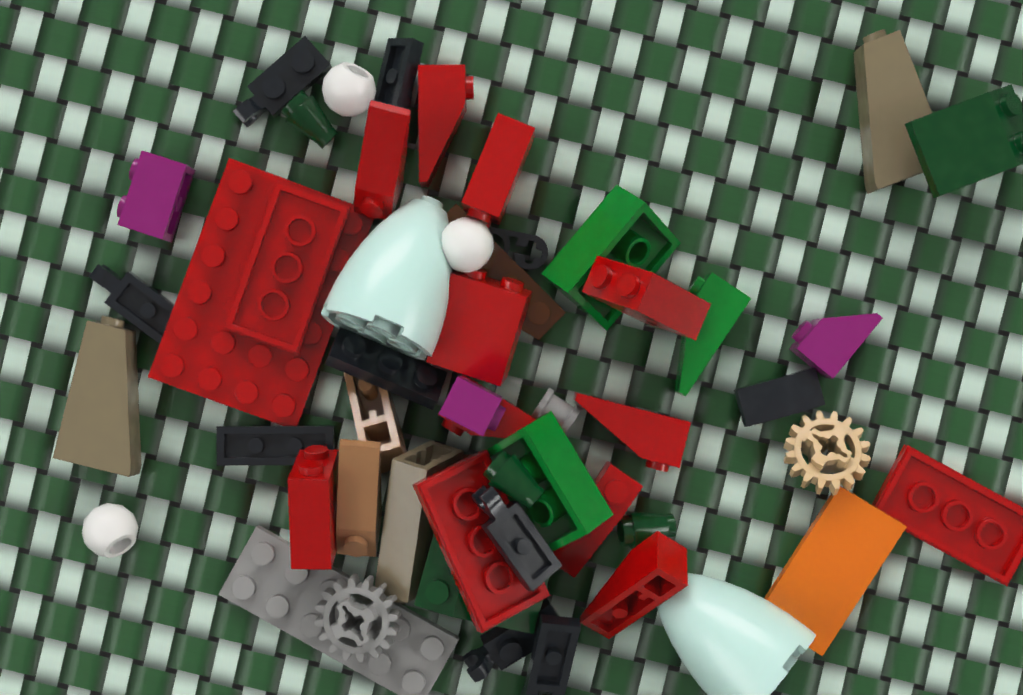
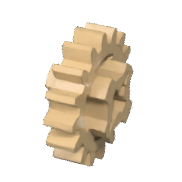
[783,410,871,495]

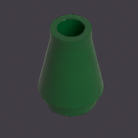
[281,91,338,149]
[483,450,545,509]
[617,511,676,549]

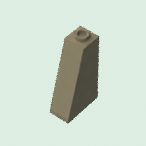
[853,29,932,194]
[53,315,142,477]
[375,440,464,603]

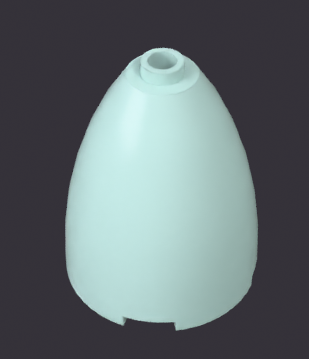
[321,195,453,360]
[657,573,816,695]

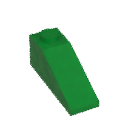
[675,272,751,396]

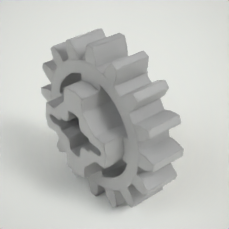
[314,573,402,663]

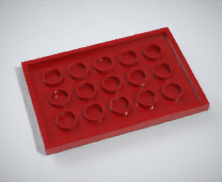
[148,158,375,426]

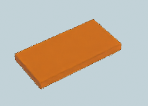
[764,485,907,656]

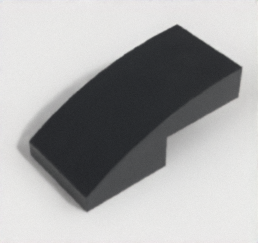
[734,368,826,427]

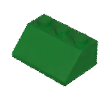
[541,184,681,330]
[487,411,614,552]

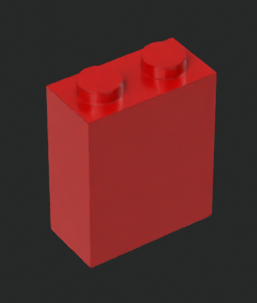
[461,113,535,228]
[582,255,711,341]
[426,268,533,386]
[287,445,339,570]

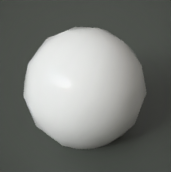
[322,62,376,117]
[442,217,494,272]
[82,503,138,558]

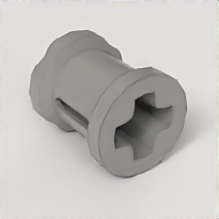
[531,387,582,434]

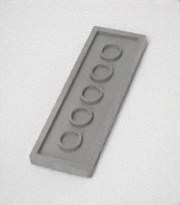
[218,525,459,695]

